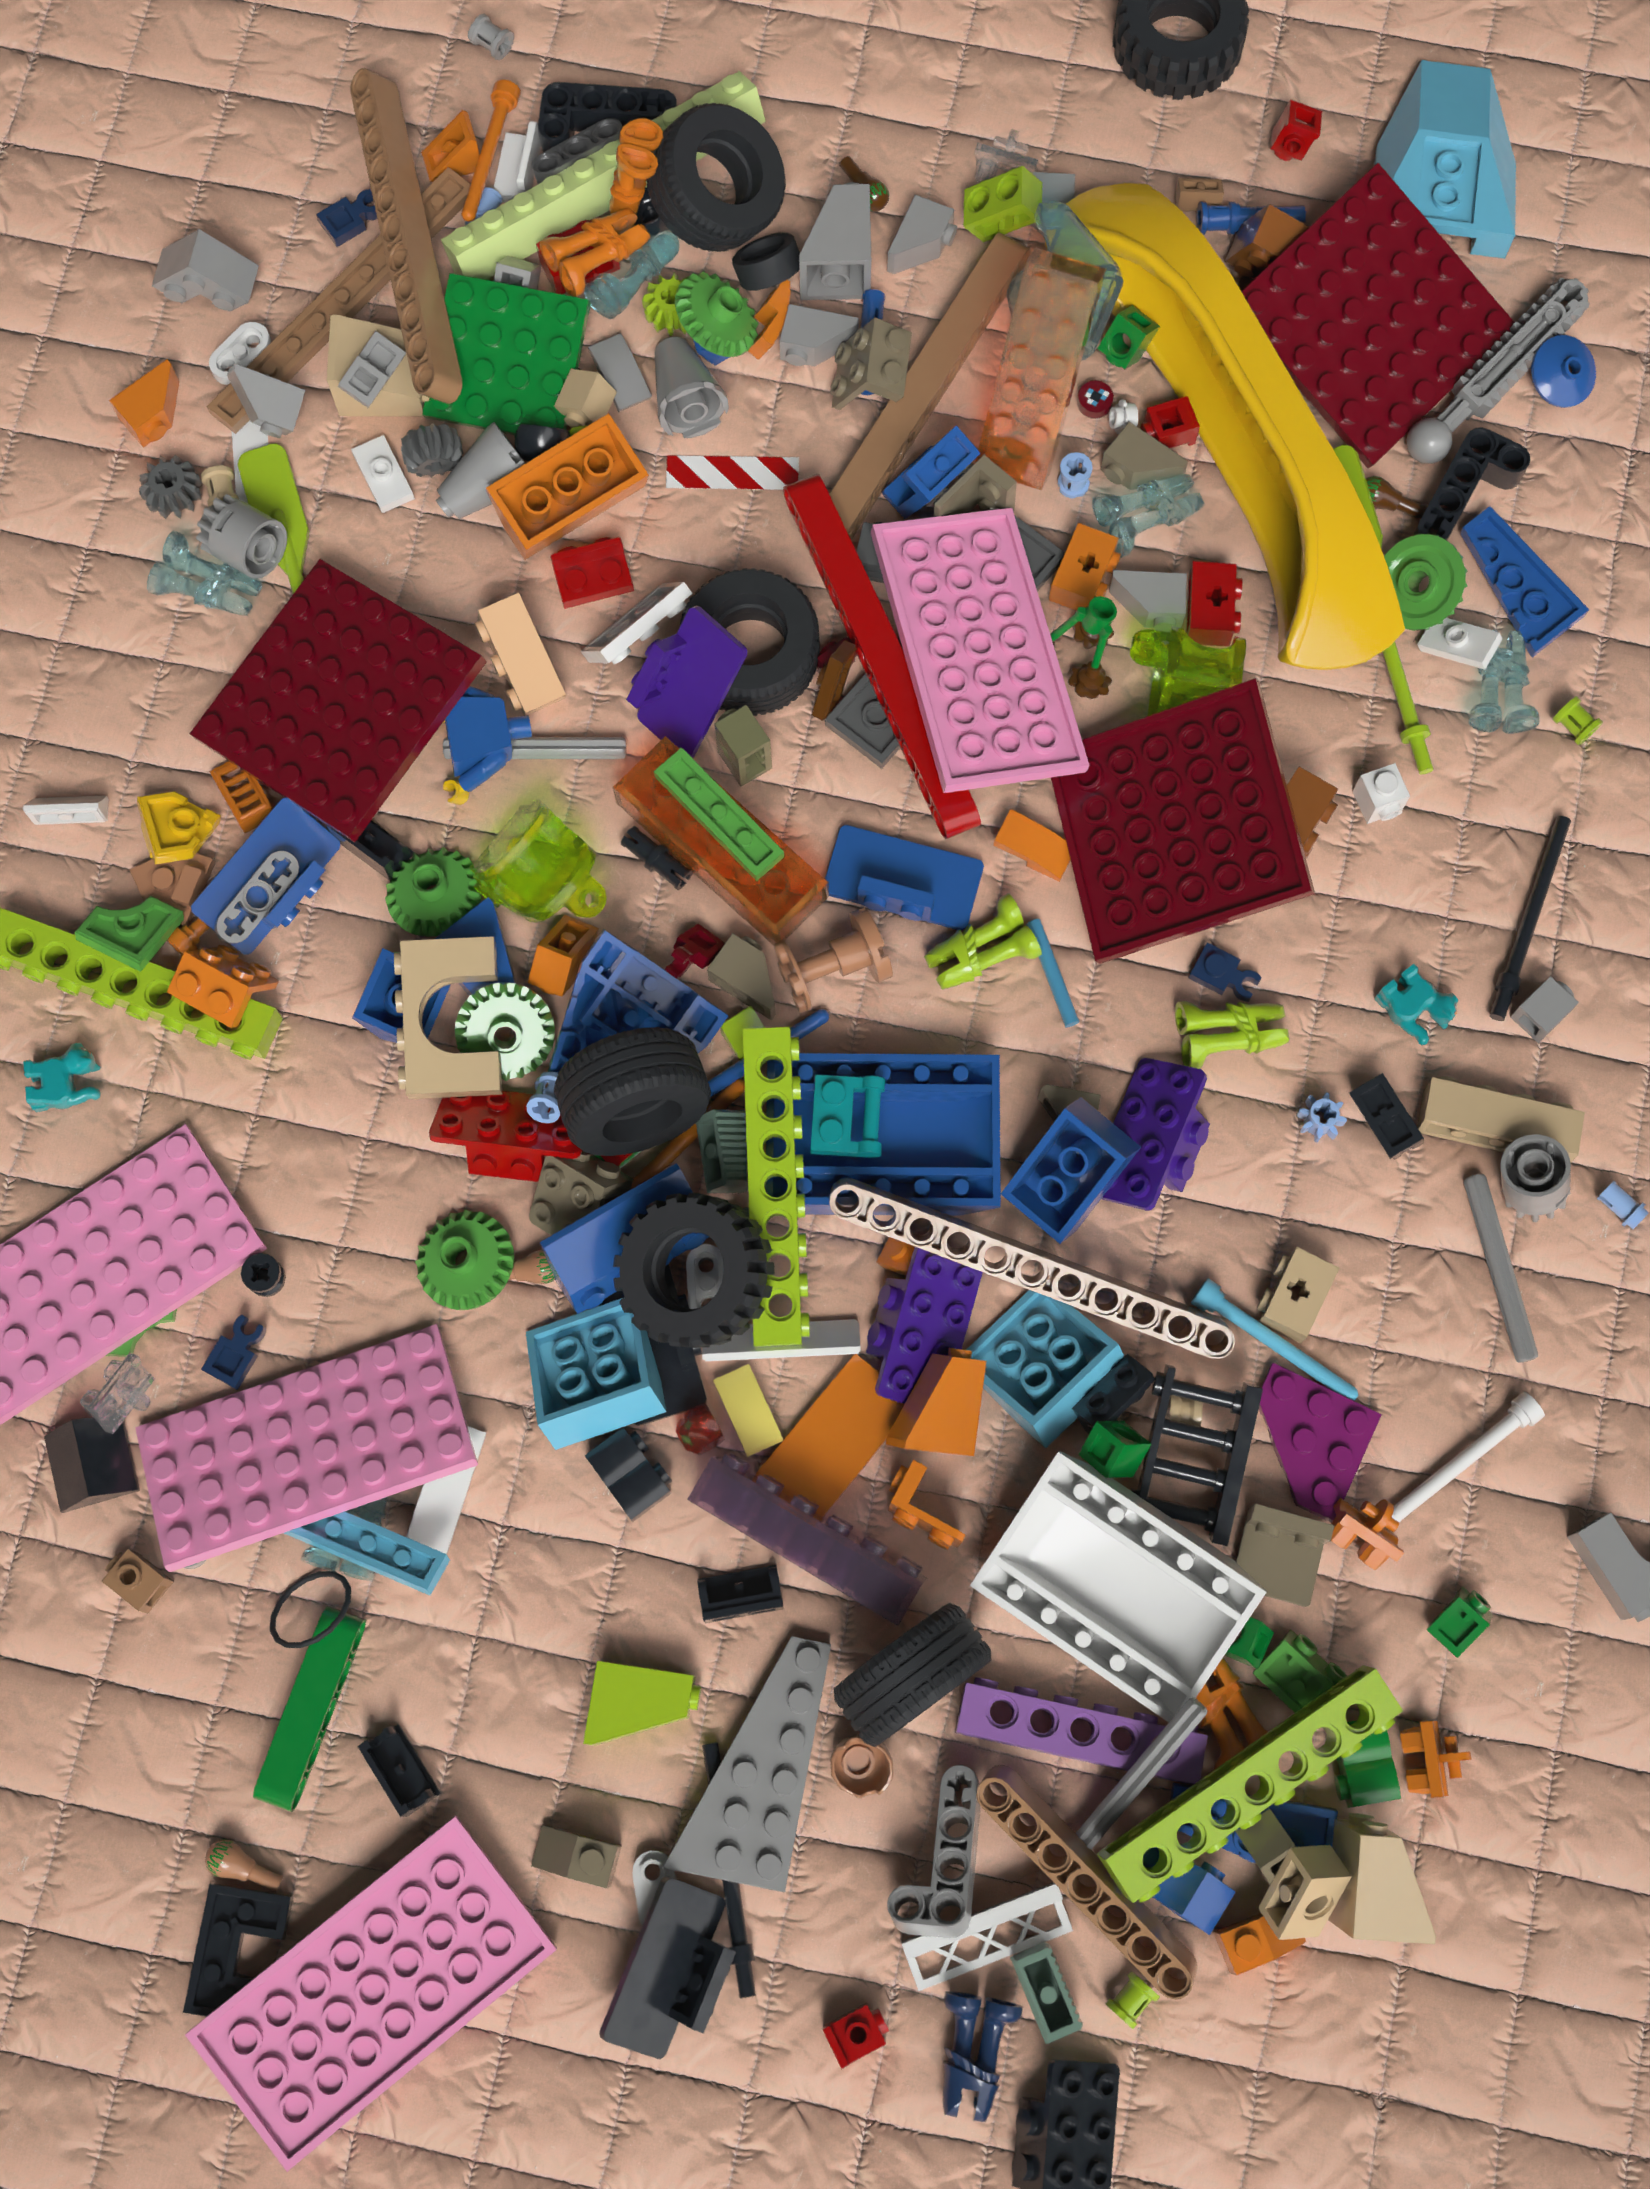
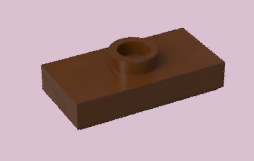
[812,640,857,721]

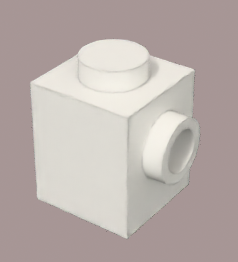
[1352,763,1410,824]

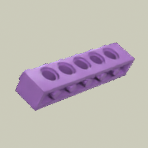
[955,1677,1208,1785]

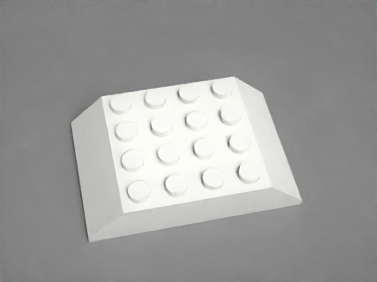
[970,1451,1267,1722]

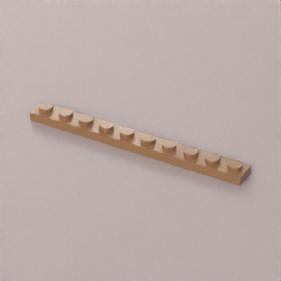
[207,167,470,434]

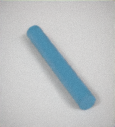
[1026,919,1079,1028]

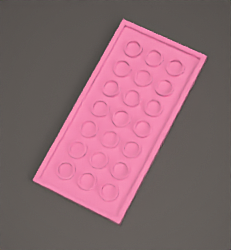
[870,508,1090,793]
[0,1124,267,1425]
[135,1324,478,1572]
[185,1815,557,2171]

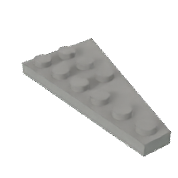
[663,1636,831,1892]

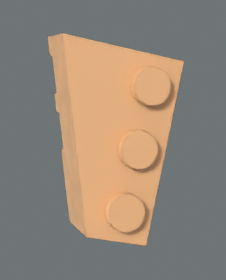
[474,592,566,715]

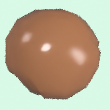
[830,1734,893,1798]

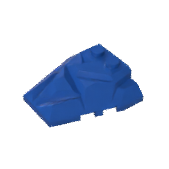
[548,929,728,1073]

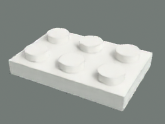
[580,582,693,664]

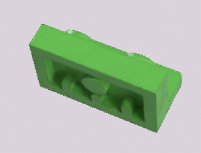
[1253,1630,1347,1713]

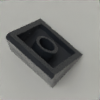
[44,1414,140,1513]

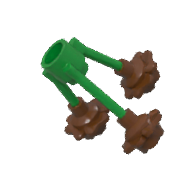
[1050,596,1117,700]

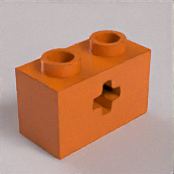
[1049,523,1121,610]

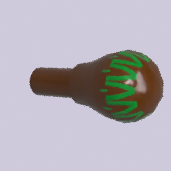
[840,156,889,212]
[1366,476,1427,519]

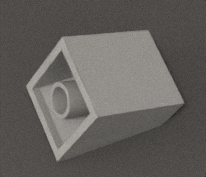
[799,182,871,300]

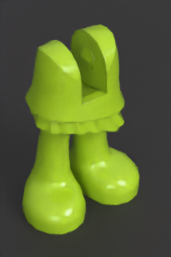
[924,893,1042,990]
[1175,1001,1289,1069]

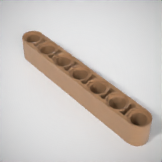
[976,1765,1198,2000]

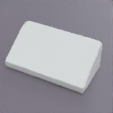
[23,795,109,825]

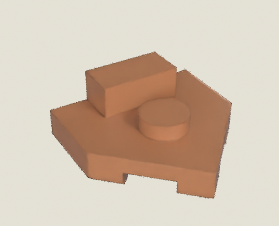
[129,853,215,928]

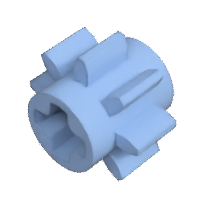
[1296,1092,1347,1142]

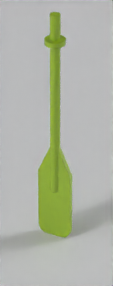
[238,444,310,594]
[1333,445,1434,775]

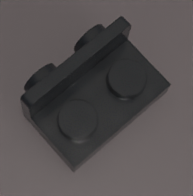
[1072,1353,1155,1434]

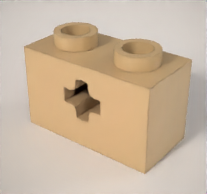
[1257,1247,1339,1344]

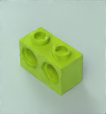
[963,166,1042,243]

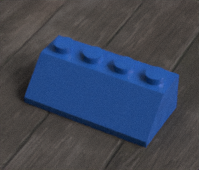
[540,1163,709,1315]

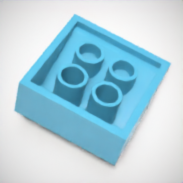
[966,1290,1124,1448]
[526,1297,666,1450]

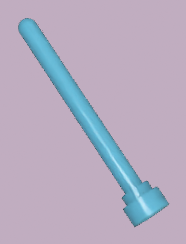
[1191,1278,1358,1401]

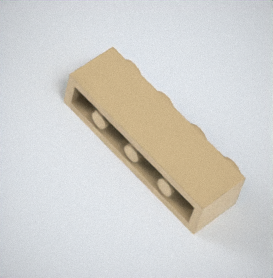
[1417,1076,1585,1163]

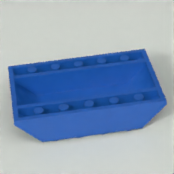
[765,1053,1001,1216]

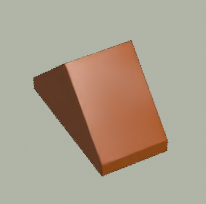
[421,110,479,182]

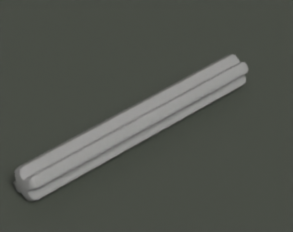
[443,737,627,759]
[1464,1174,1538,1362]
[1076,1697,1207,1850]

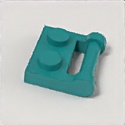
[811,1075,886,1158]

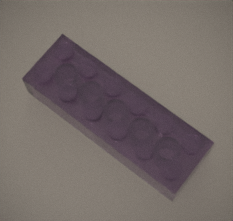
[687,1453,927,1626]

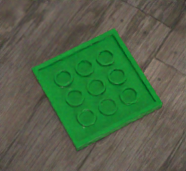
[422,273,591,435]

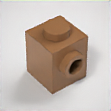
[102,1549,174,1614]

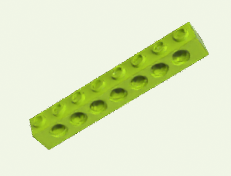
[0,908,283,1060]
[743,1027,810,1347]
[1096,1665,1403,1903]

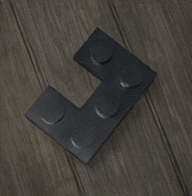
[183,1883,293,2017]

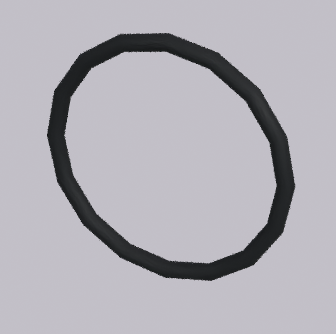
[270,1571,351,1648]

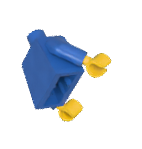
[443,686,532,805]

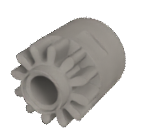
[196,494,287,579]
[1501,1134,1571,1222]

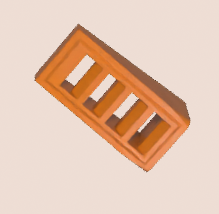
[209,761,273,834]

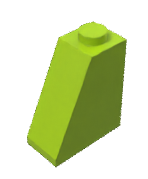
[583,1661,701,1746]

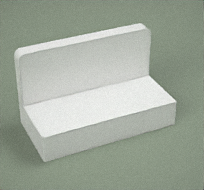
[493,121,541,202]

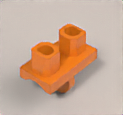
[1331,1498,1404,1570]
[1400,1721,1472,1798]

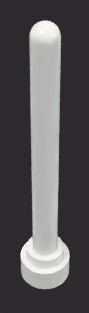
[1392,1392,1545,1522]

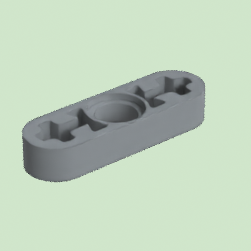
[214,851,299,944]

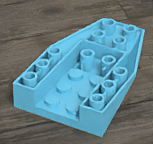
[1374,60,1516,259]

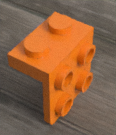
[167,945,279,1028]
[888,1460,966,1550]

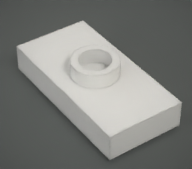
[351,435,415,513]
[1417,618,1502,670]

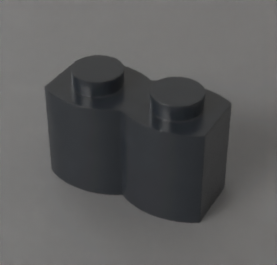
[584,1427,672,1522]

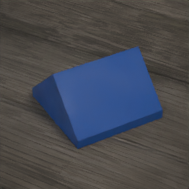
[352,948,451,1043]

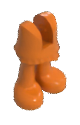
[609,118,663,214]
[540,208,650,297]
[1195,1658,1269,1770]

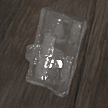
[974,129,1039,182]
[80,1353,155,1434]

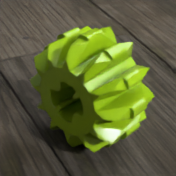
[642,272,688,337]

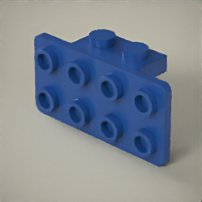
[191,798,340,955]
[823,825,984,931]

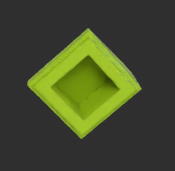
[720,1006,765,1060]

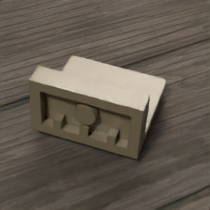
[934,455,1017,517]
[1236,1504,1334,1607]

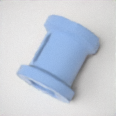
[1057,452,1093,499]
[526,1072,560,1123]

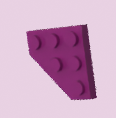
[1259,1363,1382,1523]

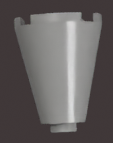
[654,337,729,438]
[436,422,526,519]

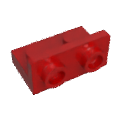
[550,537,634,609]

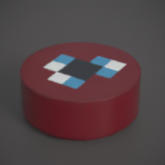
[1077,380,1114,419]

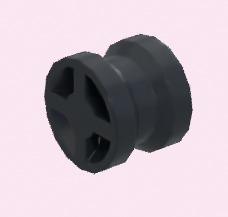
[241,1253,286,1297]

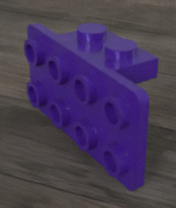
[626,606,747,758]
[1102,1058,1210,1211]
[866,1247,983,1404]

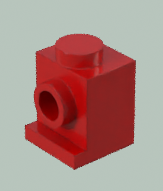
[1270,99,1322,161]
[1140,396,1200,449]
[822,2003,890,2069]

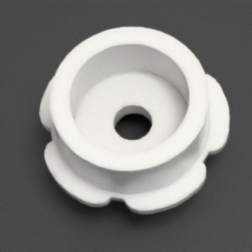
[1109,399,1138,434]

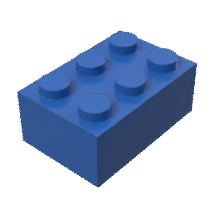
[1001,1097,1141,1244]

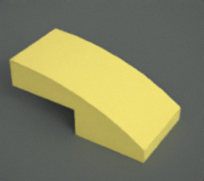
[713,1364,783,1457]

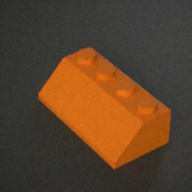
[486,413,649,560]

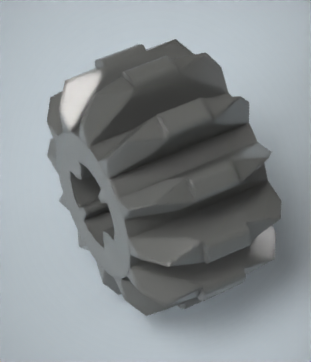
[401,423,463,478]
[139,455,202,519]

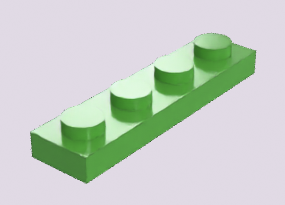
[653,747,785,882]

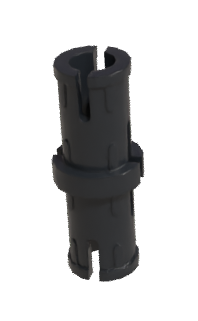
[621,826,693,890]

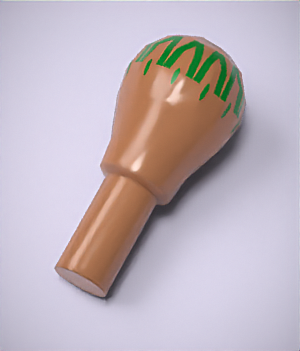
[509,1250,555,1284]
[205,1840,283,1892]

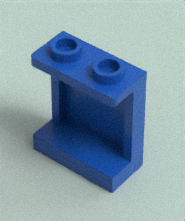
[882,425,981,519]

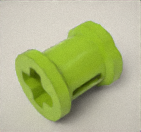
[1552,696,1603,746]
[1105,1971,1160,2029]

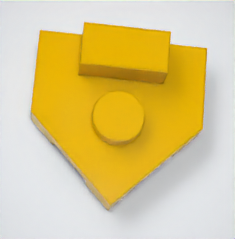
[137,791,221,864]

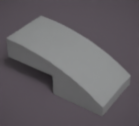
[337,331,406,408]
[588,333,652,412]

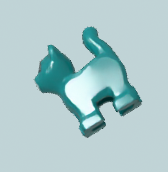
[1375,964,1458,1045]
[23,1043,101,1112]

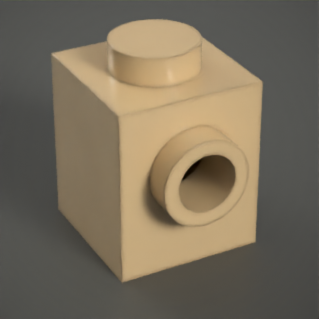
[554,369,617,427]

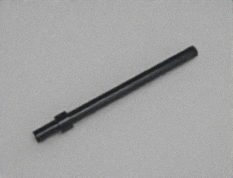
[1490,816,1571,1021]
[702,1743,756,1999]

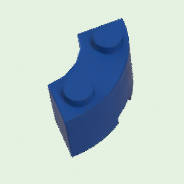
[1143,1847,1235,1935]

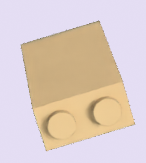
[327,315,429,416]
[1328,1813,1436,1944]

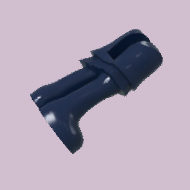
[943,1991,1023,2122]

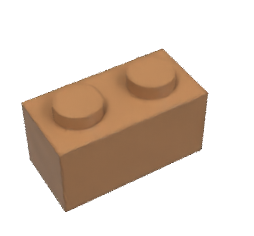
[1175,178,1224,211]

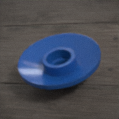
[1531,335,1596,408]

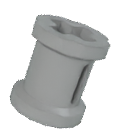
[468,14,514,60]

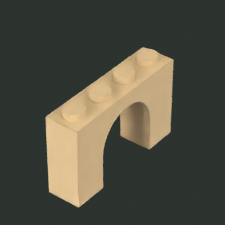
[394,937,502,1099]

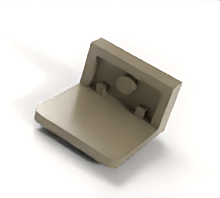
[830,318,912,410]
[529,1150,634,1235]

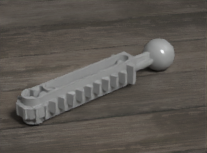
[1407,278,1590,464]

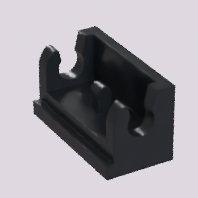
[326,820,414,881]
[1349,1073,1424,1160]
[697,1565,784,1624]
[357,1724,442,1817]

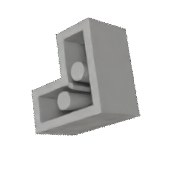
[152,229,259,312]

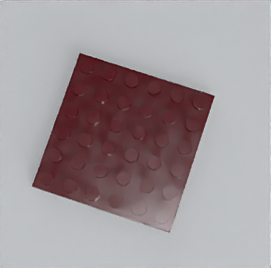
[1241,163,1515,469]
[189,559,487,843]
[1051,678,1315,964]

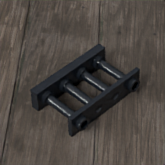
[1130,1364,1263,1546]

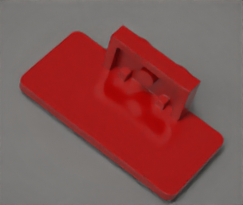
[429,1090,582,1182]

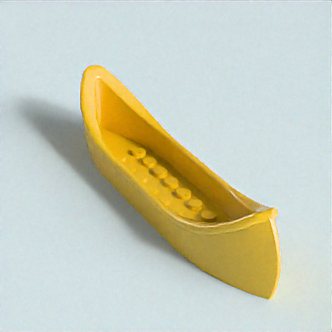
[1045,183,1405,670]

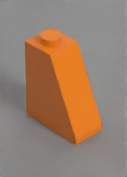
[886,1348,986,1456]

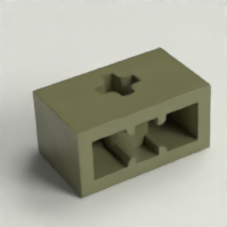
[714,705,772,787]

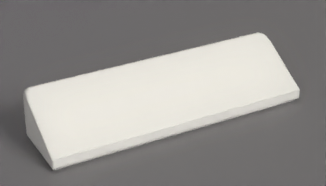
[702,1319,861,1361]
[406,1426,487,1586]

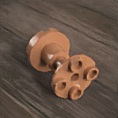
[773,907,893,1013]

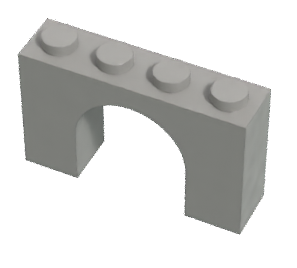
[1567,1513,1650,1622]

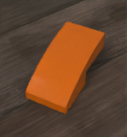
[748,280,790,360]
[993,809,1071,882]

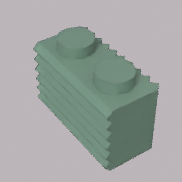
[696,1109,748,1194]
[1010,1942,1083,2044]

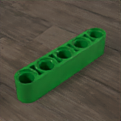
[253,1606,366,1812]

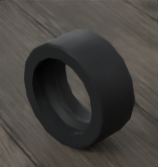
[732,233,800,291]

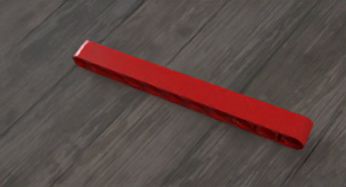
[783,474,981,839]

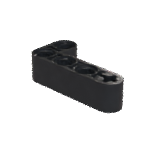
[538,82,677,152]
[1413,427,1531,541]

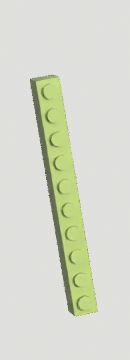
[441,71,766,280]

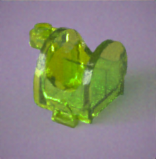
[1130,626,1246,716]
[469,800,607,923]

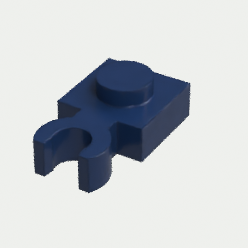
[316,189,378,247]
[1188,942,1262,1002]
[201,1315,266,1390]

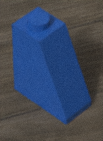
[435,897,516,996]

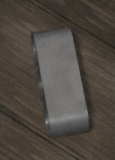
[532,118,623,184]

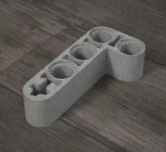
[887,1765,981,1938]

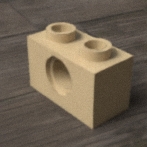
[1258,1845,1352,1940]

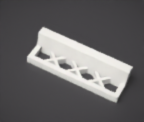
[901,1882,1073,1991]

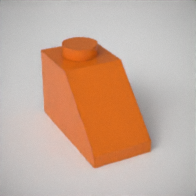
[109,359,180,448]
[528,915,599,997]
[1213,1913,1306,1976]

